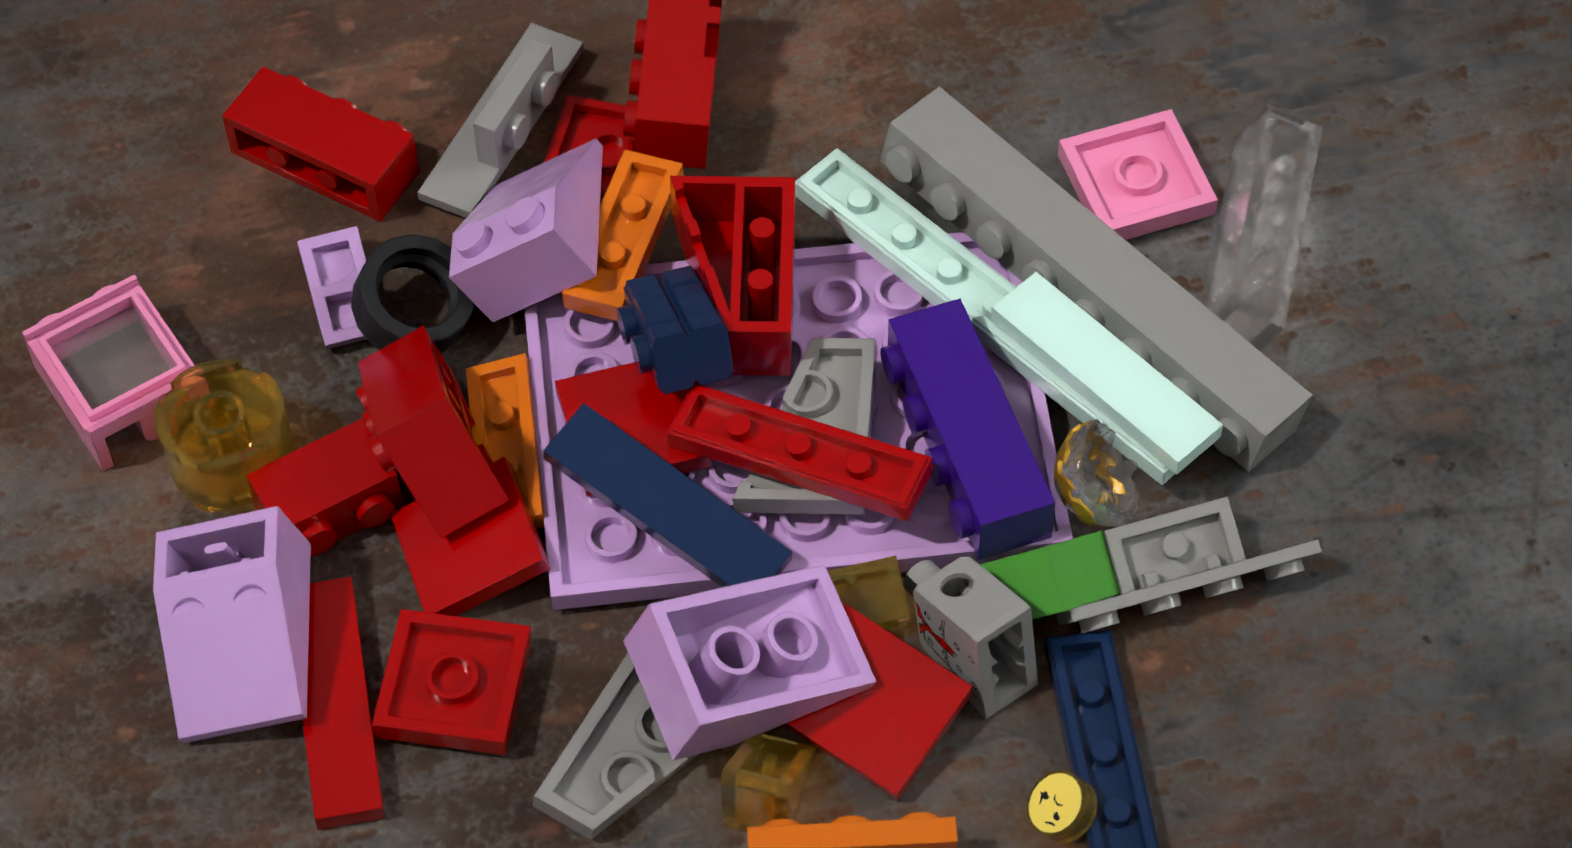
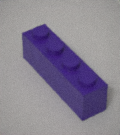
[880,298,1055,560]

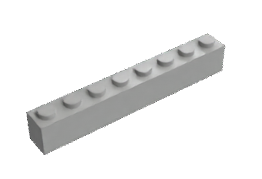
[880,86,1313,472]

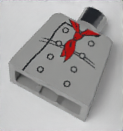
[903,556,1038,719]

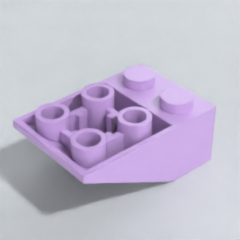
[153,506,311,743]

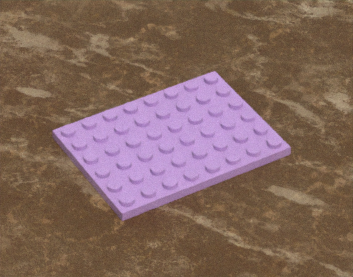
[524,232,1073,610]

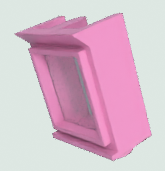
[22,274,215,472]

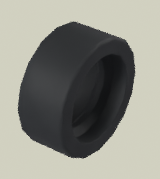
[351,234,475,353]

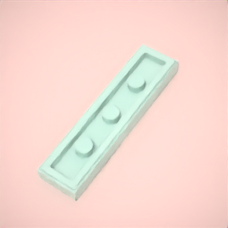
[991,272,1223,475]

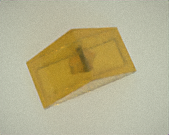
[720,733,817,832]

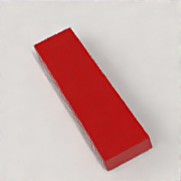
[666,383,933,522]
[302,576,385,830]

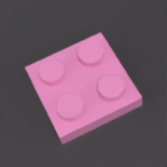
[1058,109,1218,240]

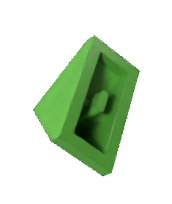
[980,530,1120,619]

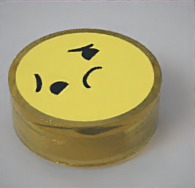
[1026,770,1097,843]

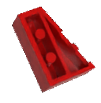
[623,0,722,169]
[670,176,796,376]
[355,325,510,539]

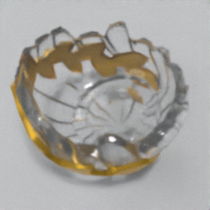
[1054,419,1141,527]

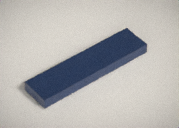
[543,403,793,587]
[1044,630,1160,848]

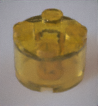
[154,359,295,512]

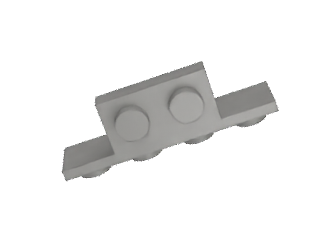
[418,23,584,218]
[1056,496,1322,633]

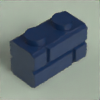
[616,265,734,394]

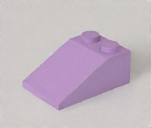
[449,139,603,322]
[623,565,876,760]

